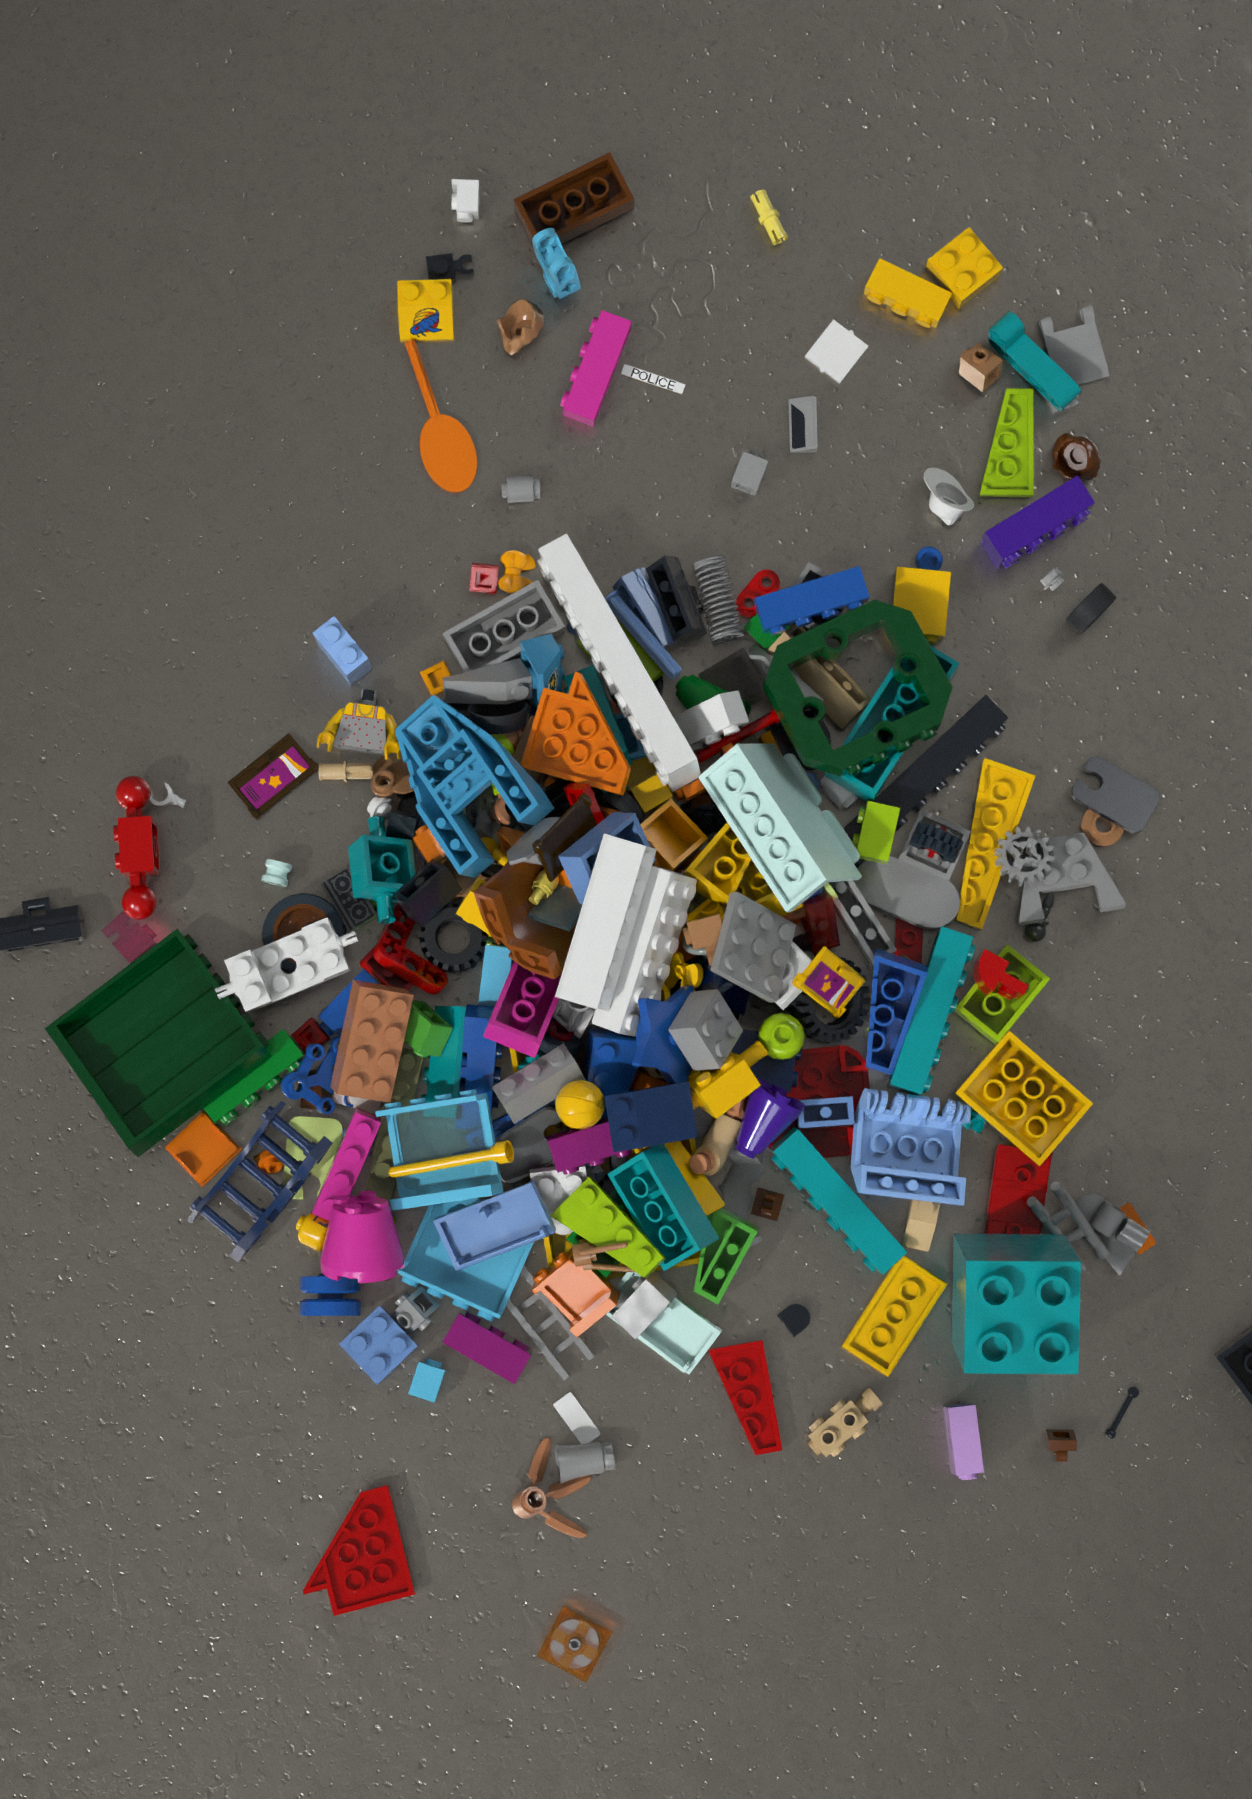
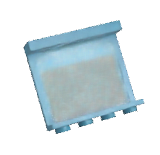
[375,1089,504,1211]

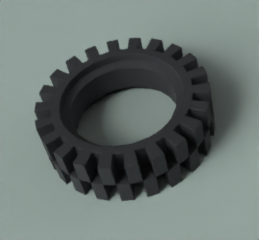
[788,957,870,1042]

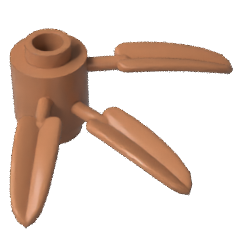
[512,1438,591,1538]

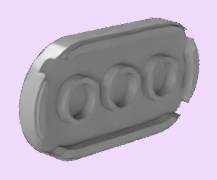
[854,856,960,931]

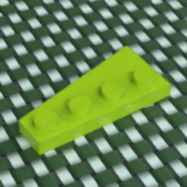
[979,388,1034,497]
[550,1177,666,1278]

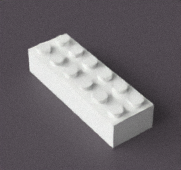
[592,865,697,1037]

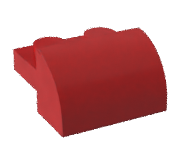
[973,949,1029,1001]

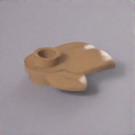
[371,755,414,797]

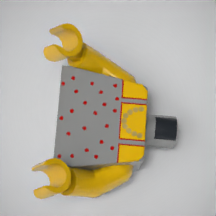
[316,689,401,760]

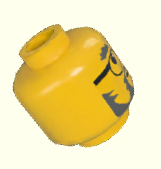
[296,1211,329,1252]

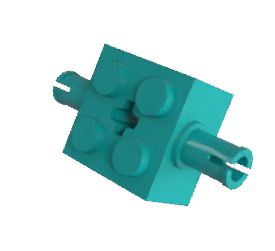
[348,816,415,924]

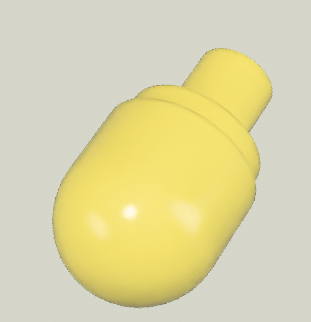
[529,870,559,905]

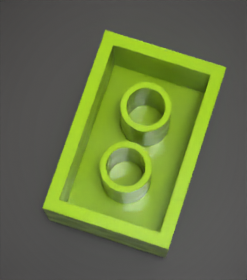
[954,944,1050,1044]

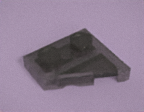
[698,648,767,706]

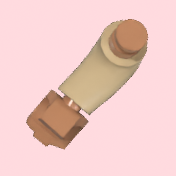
[689,1094,750,1176]

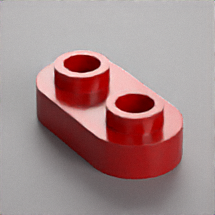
[735,569,780,619]

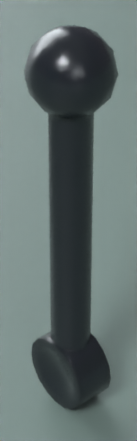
[1105,1387,1139,1439]

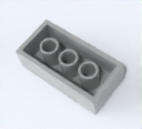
[443,580,565,673]

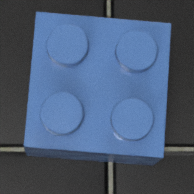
[339,1305,419,1385]

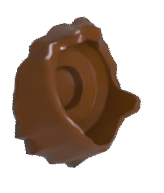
[1052,433,1102,482]

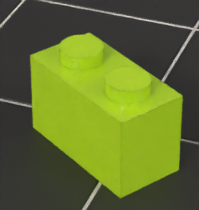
[852,801,900,864]

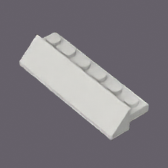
[555,834,657,1011]

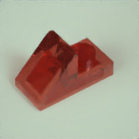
[800,893,840,953]

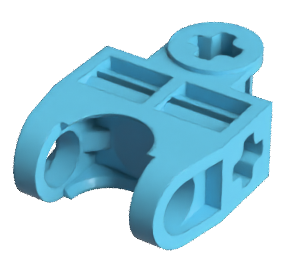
[532,228,581,299]

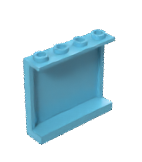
[397,1198,534,1322]

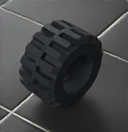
[419,902,488,974]

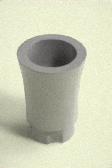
[554,1442,615,1483]

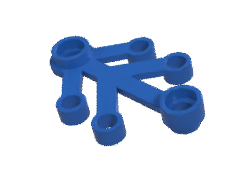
[281,1036,353,1114]

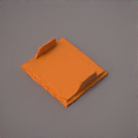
[165,1110,242,1187]

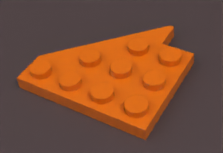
[521,672,631,796]

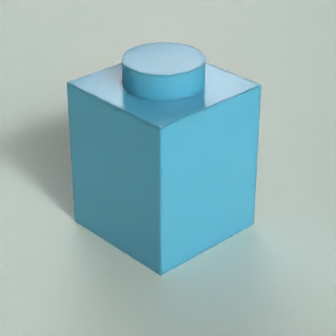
[408,1358,446,1403]

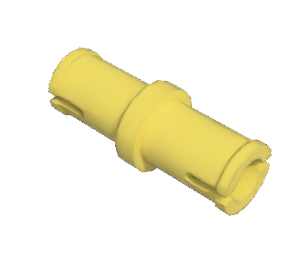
[750,189,788,245]

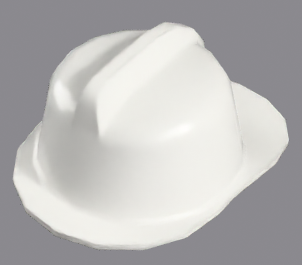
[923,468,974,525]

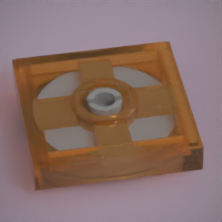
[537,1605,612,1682]

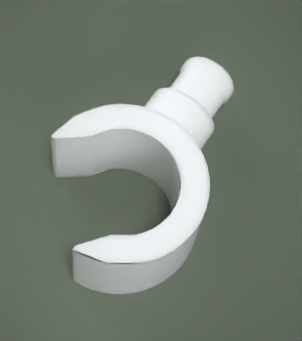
[150,782,186,808]

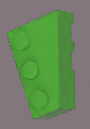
[694,1208,760,1304]

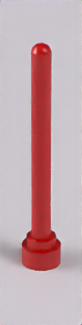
[695,708,780,764]

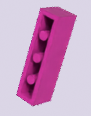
[560,310,632,427]
[312,1107,381,1220]

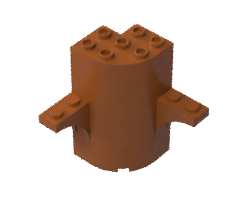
[473,806,660,980]

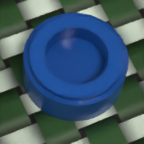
[915,547,943,571]

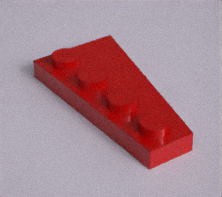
[708,1340,783,1455]

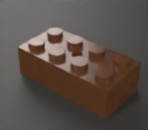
[513,152,634,244]

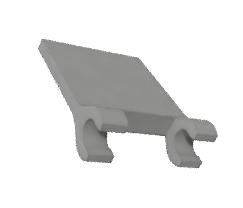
[1038,305,1110,385]

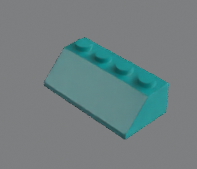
[420,1006,466,1120]

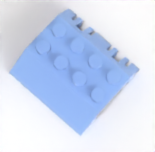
[851,1088,971,1206]

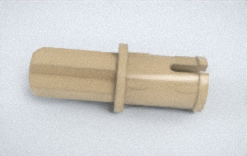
[319,760,374,782]

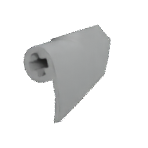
[506,817,559,865]
[1078,1192,1150,1275]

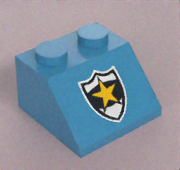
[520,634,565,710]

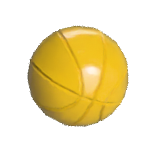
[555,1080,605,1129]

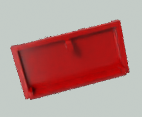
[983,1144,1053,1235]

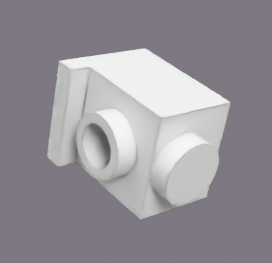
[451,179,480,222]

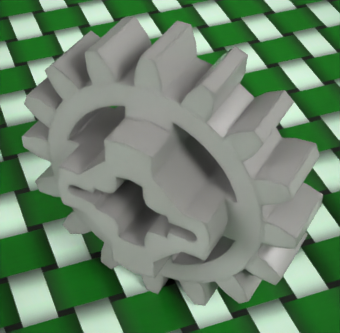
[994,826,1055,886]

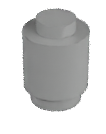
[501,475,540,503]

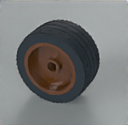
[262,893,346,974]

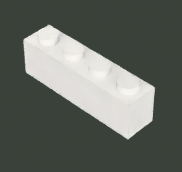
[673,691,749,752]

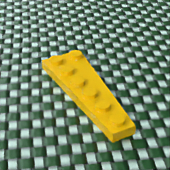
[955,758,1035,930]

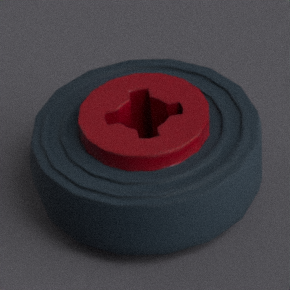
[539,1017,582,1057]

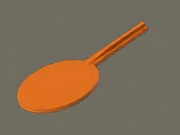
[405,340,477,493]

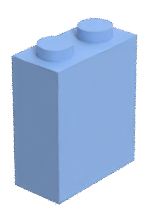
[313,616,372,686]

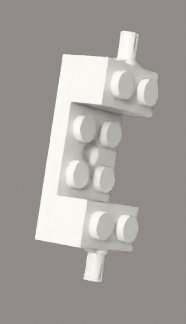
[215,918,359,1013]

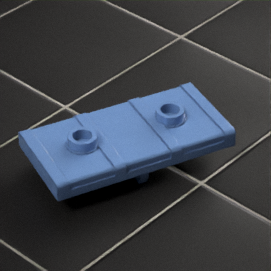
[433,1180,556,1270]

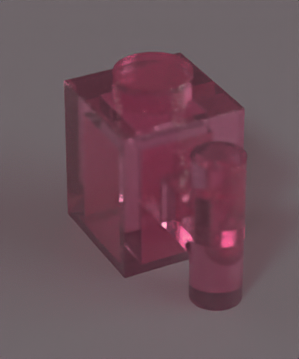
[101,911,157,964]

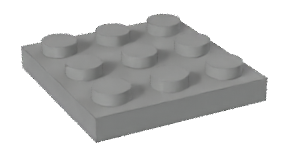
[710,892,796,1003]

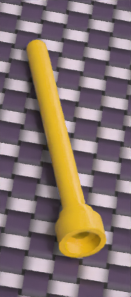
[388,1140,514,1178]

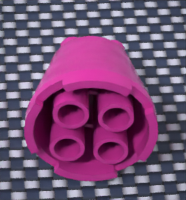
[320,1190,404,1283]

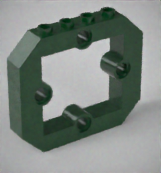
[763,599,953,777]

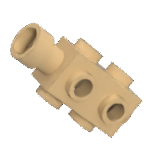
[807,1388,883,1457]

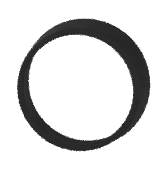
[468,700,528,734]

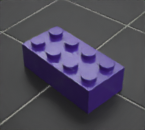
[980,475,1095,570]

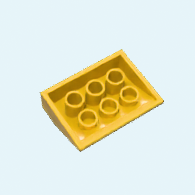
[955,1031,1093,1166]

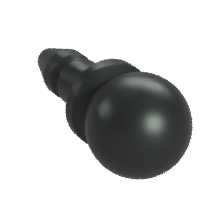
[1024,892,1054,942]

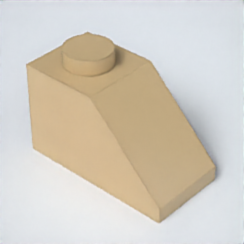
[901,1200,940,1252]

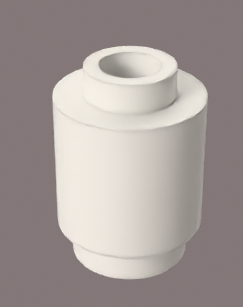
[820,776,859,809]

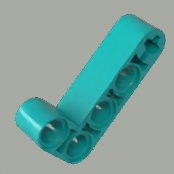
[988,311,1081,411]

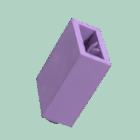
[943,1403,984,1480]

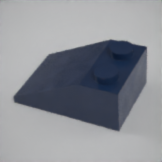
[605,1081,698,1152]

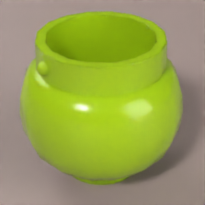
[758,1013,805,1060]

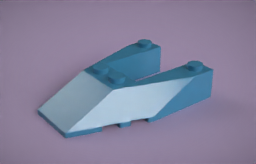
[395,695,554,878]

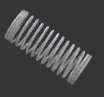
[692,555,745,643]

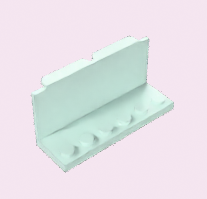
[698,743,862,912]

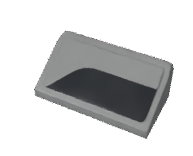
[789,396,818,453]

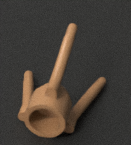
[572,1239,635,1272]

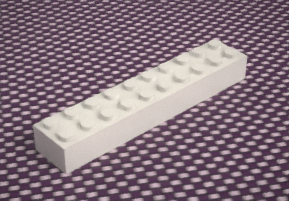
[537,534,701,792]

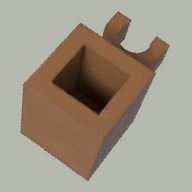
[683,913,722,966]

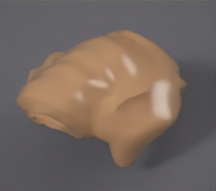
[497,298,544,355]

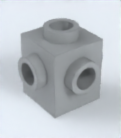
[390,1286,440,1335]

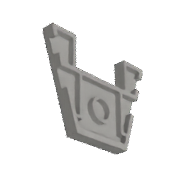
[1019,833,1126,926]

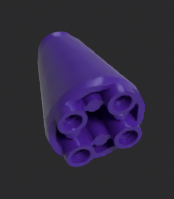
[735,1077,806,1159]

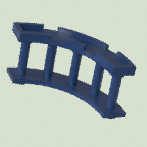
[187,1101,333,1262]

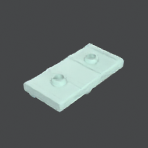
[606,1272,722,1374]

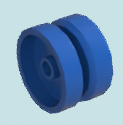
[300,1274,361,1316]

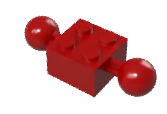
[113,776,160,920]

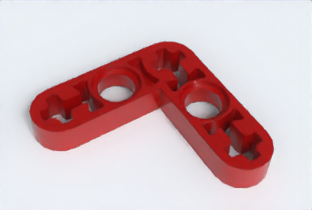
[373,903,448,995]

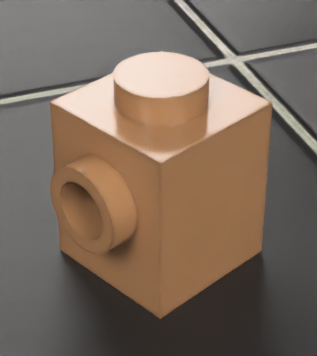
[959,342,1003,392]

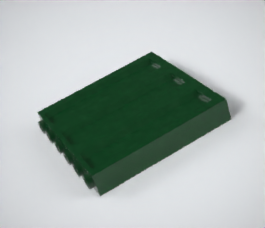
[44,928,272,1158]

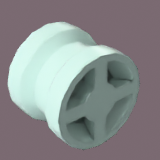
[261,859,293,887]

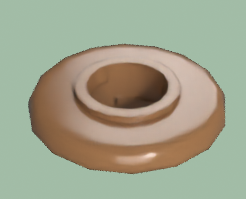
[1081,809,1124,847]

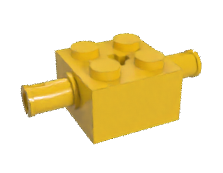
[687,1040,768,1119]

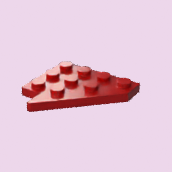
[303,1485,416,1616]

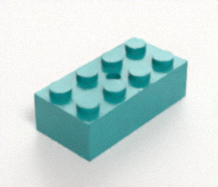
[608,1144,719,1271]

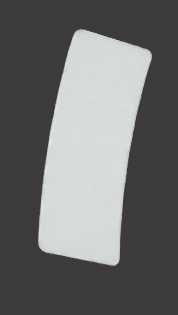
[553,1392,601,1444]

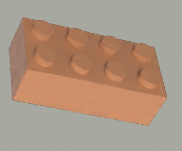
[330,980,414,1103]

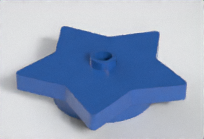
[632,986,694,1084]

